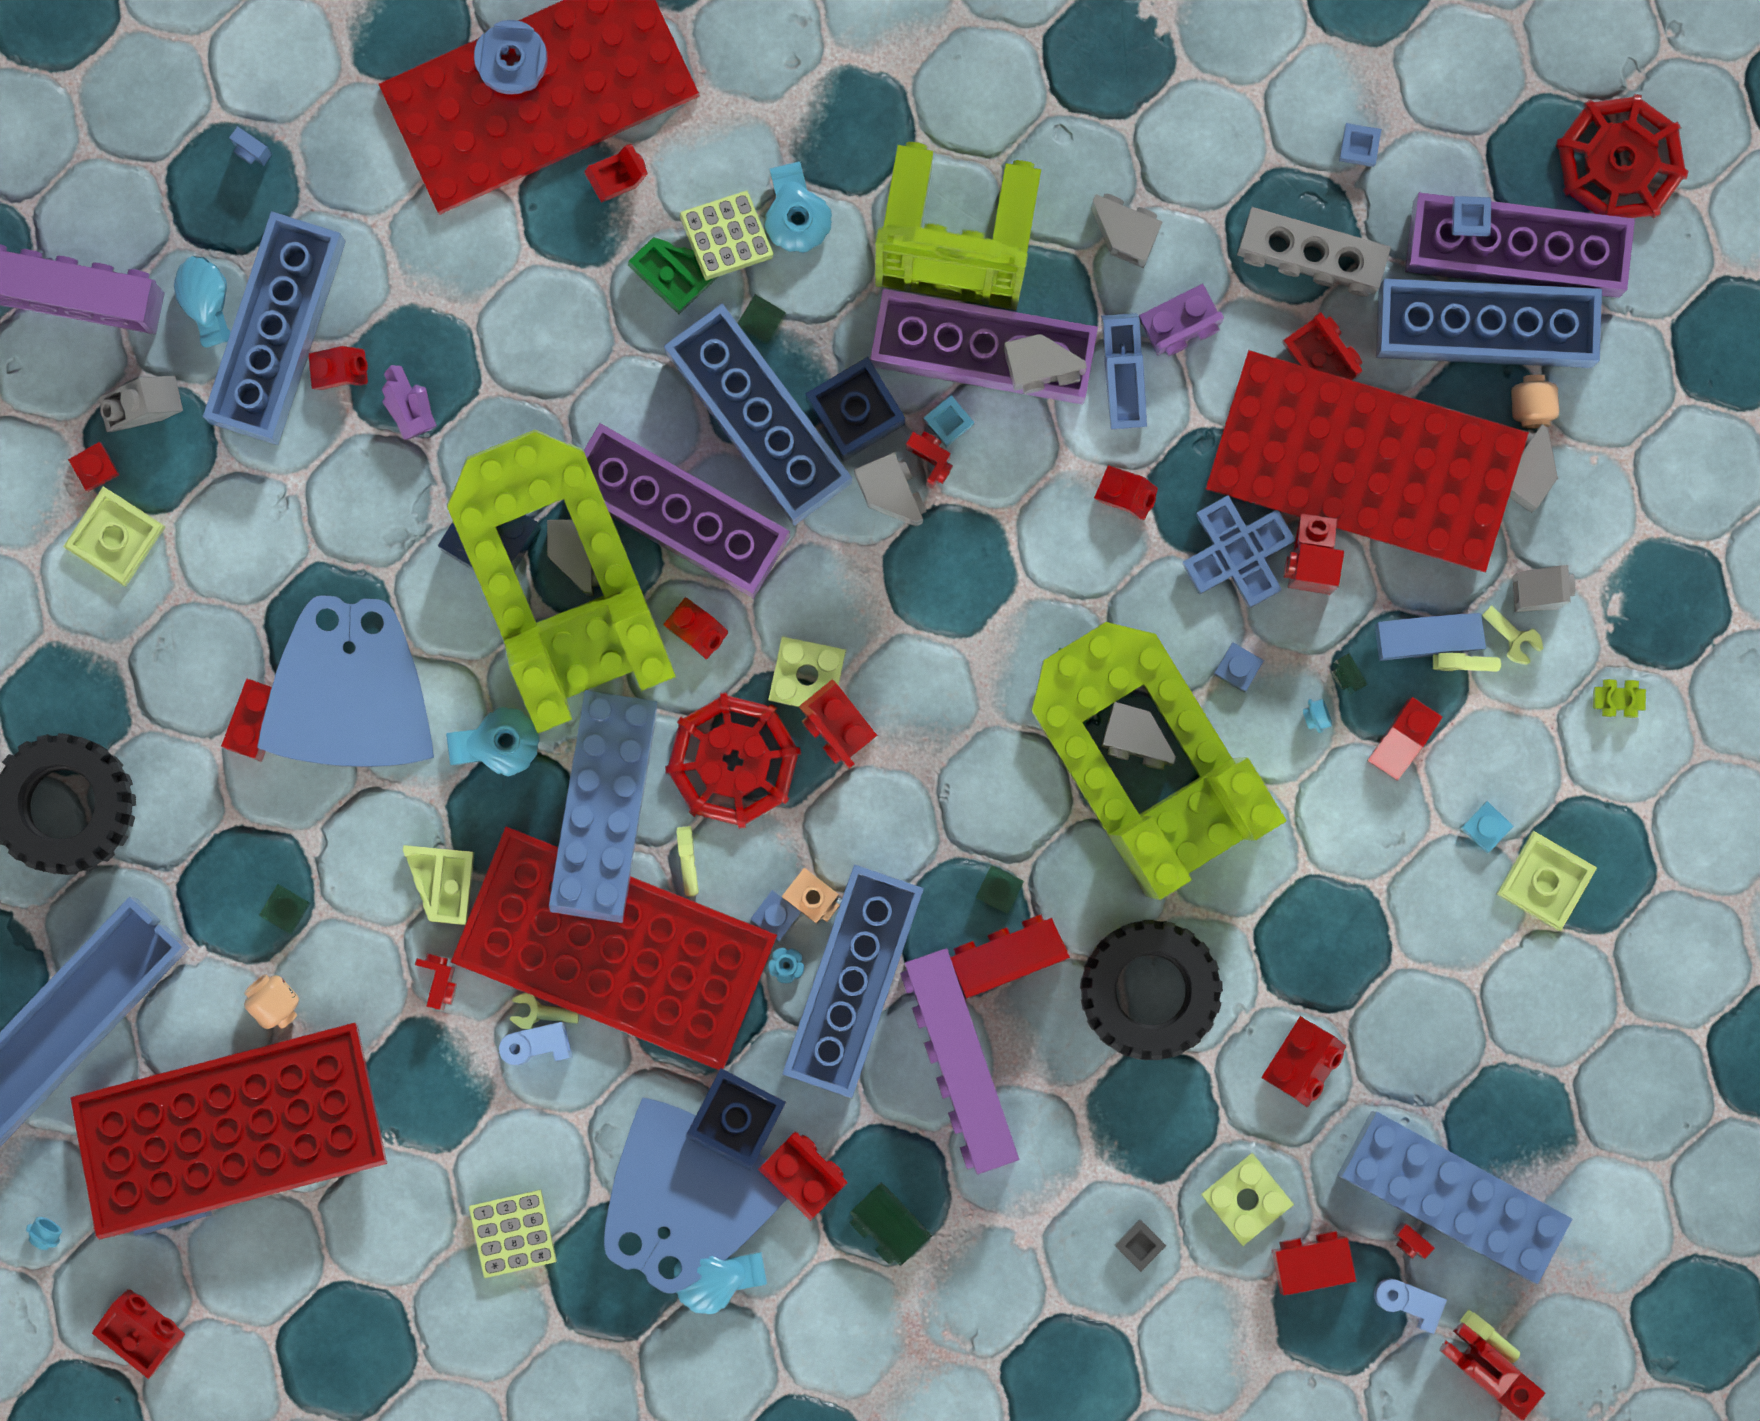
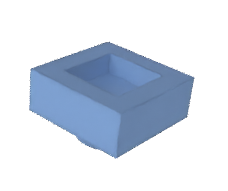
[1339,123,1382,167]
[229,126,272,166]
[1452,196,1491,236]
[1213,642,1264,693]
[750,890,801,942]

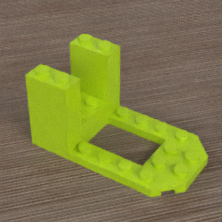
[875,142,1041,310]
[447,429,676,734]
[1031,622,1287,900]

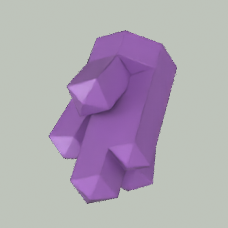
[382,365,437,440]

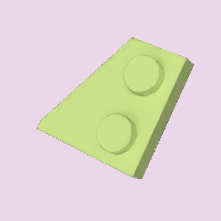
[403,845,475,925]

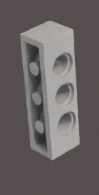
[1237,207,1391,297]

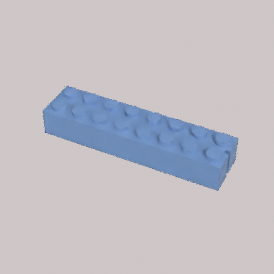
[0,896,190,1147]

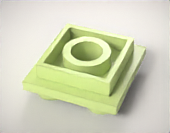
[768,636,846,707]
[1201,1153,1294,1246]

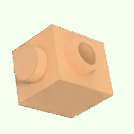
[782,868,840,924]

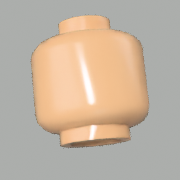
[1511,375,1559,429]
[244,974,299,1029]

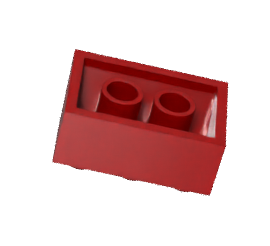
[950,914,1070,999]

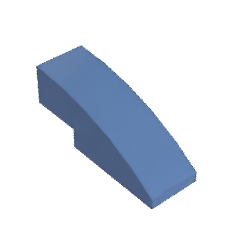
[1101,313,1147,430]
[1375,613,1486,661]

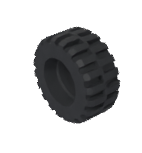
[0,733,136,875]
[1080,920,1223,1060]

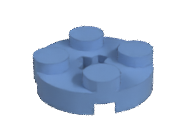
[474,20,548,94]

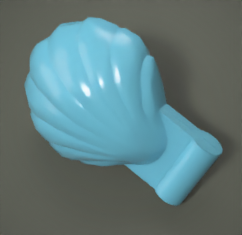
[764,161,832,253]
[174,256,231,348]
[446,707,539,776]
[673,1252,767,1314]

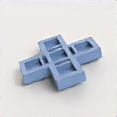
[1182,496,1296,609]

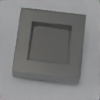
[1114,1219,1167,1272]

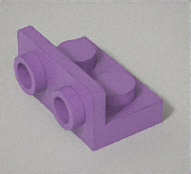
[1139,283,1224,356]

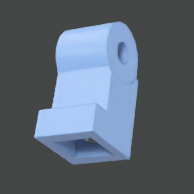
[499,1022,573,1065]
[1374,1278,1447,1334]

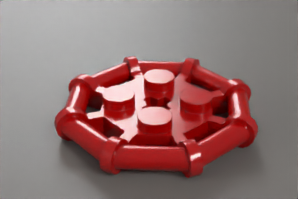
[1555,94,1689,218]
[665,692,801,829]

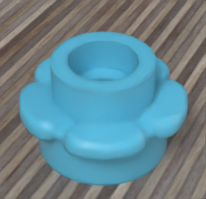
[1303,699,1332,733]
[768,947,804,984]
[26,1217,62,1250]

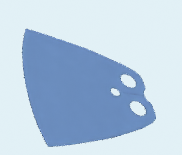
[258,596,434,767]
[604,1098,787,1293]

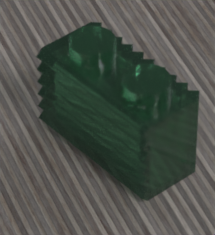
[849,1181,932,1266]

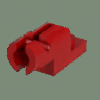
[1439,1322,1546,1421]

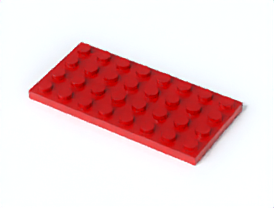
[378,0,700,215]
[1206,350,1529,573]
[451,827,777,1070]
[70,1022,387,1240]

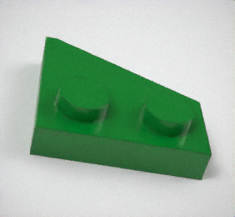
[628,237,719,315]

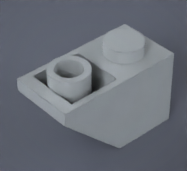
[1091,194,1162,268]
[1004,334,1087,394]
[99,376,183,432]
[1509,424,1558,513]
[854,453,926,526]
[547,520,600,596]
[1512,565,1576,612]
[1101,702,1175,770]

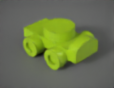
[1593,679,1646,718]

